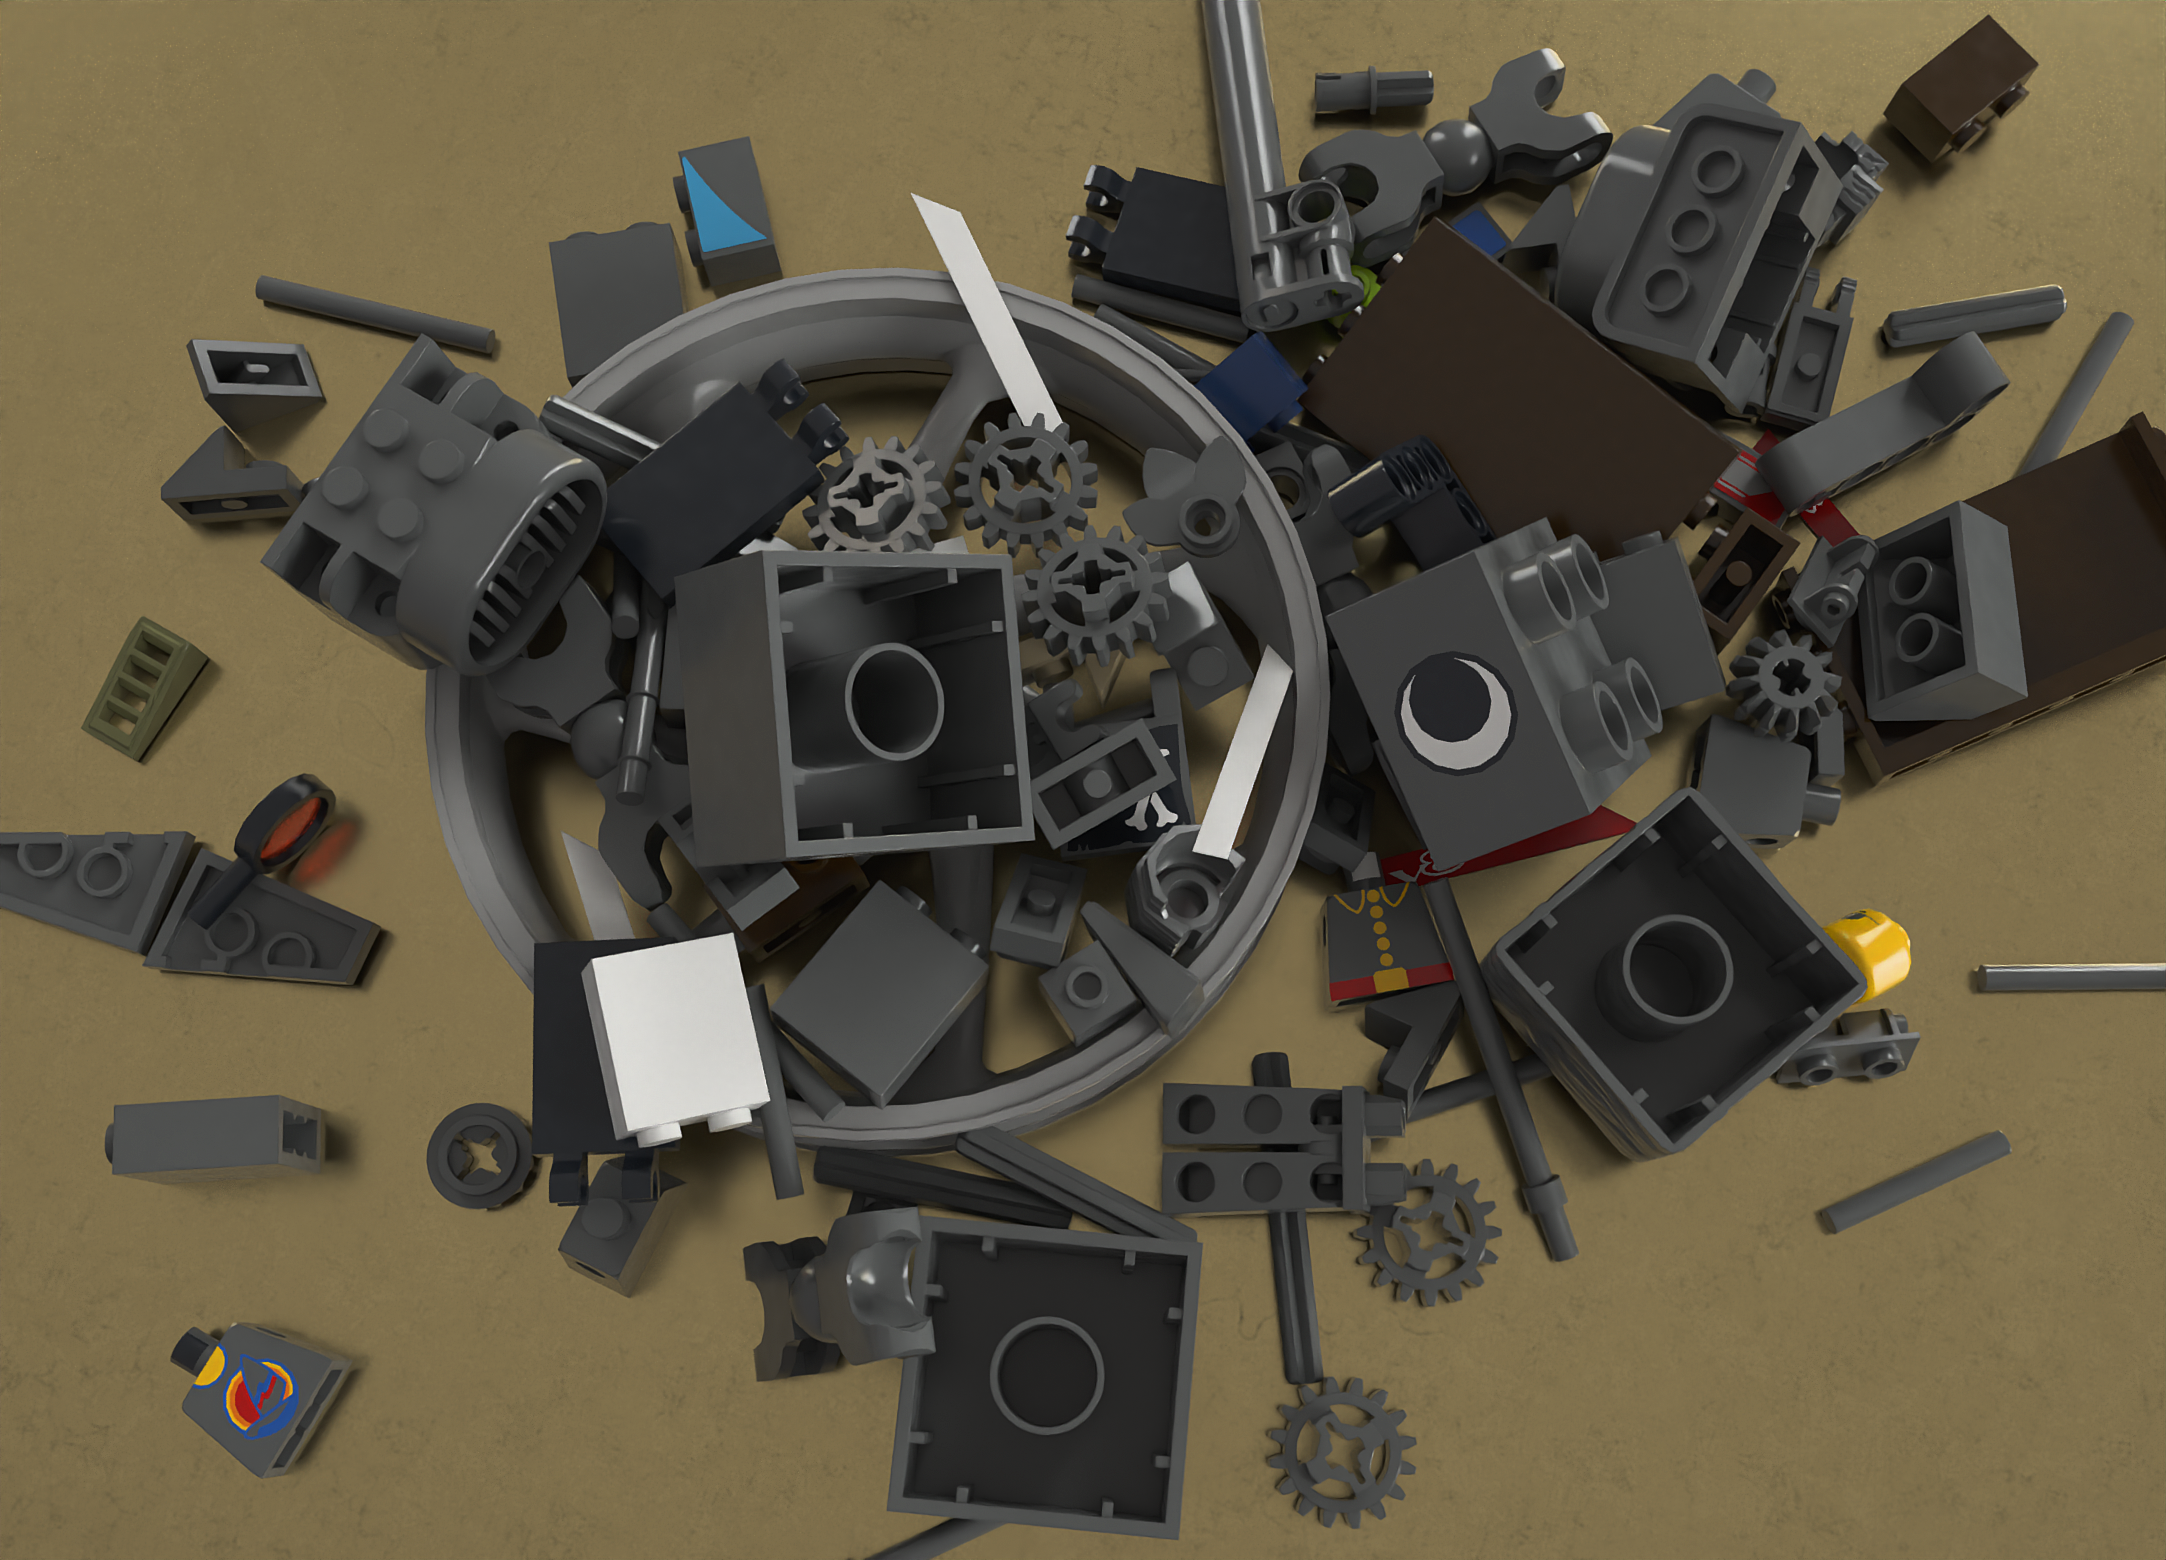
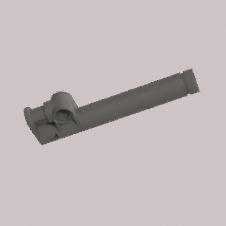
[1201,0,1364,332]

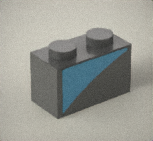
[672,136,782,287]

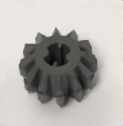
[1725,629,1842,743]

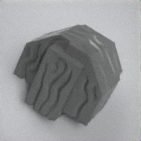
[1784,131,1889,248]
[1124,824,1246,958]

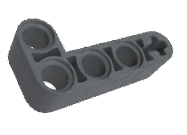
[1755,331,2011,517]

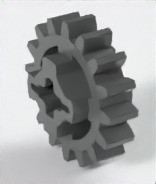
[954,413,1098,558]
[802,436,951,553]
[1021,525,1172,667]
[1353,1159,1502,1307]
[1267,1376,1417,1529]

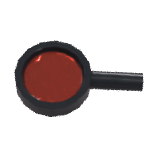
[187,773,336,930]

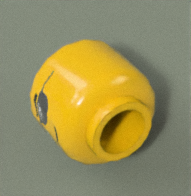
[1822,908,1911,1004]

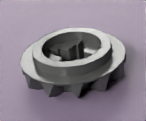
[426,1103,534,1209]

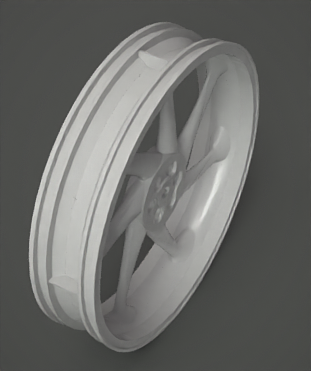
[425,268,1330,1157]

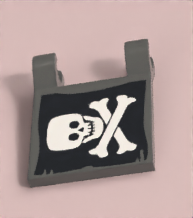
[1043,668,1196,861]

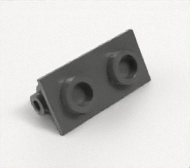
[1787,535,1880,648]
[1776,1008,1921,1086]

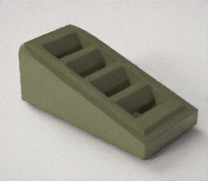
[81,615,208,762]

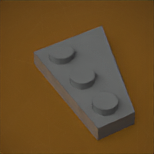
[0,831,196,956]
[142,848,381,985]

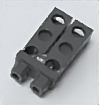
[1162,1083,1407,1218]

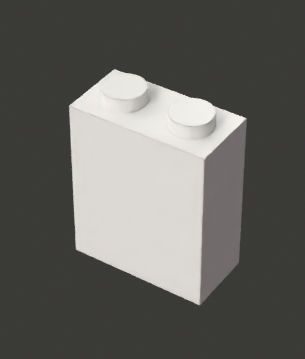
[581,933,770,1148]

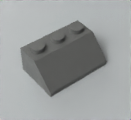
[1857,500,2028,721]

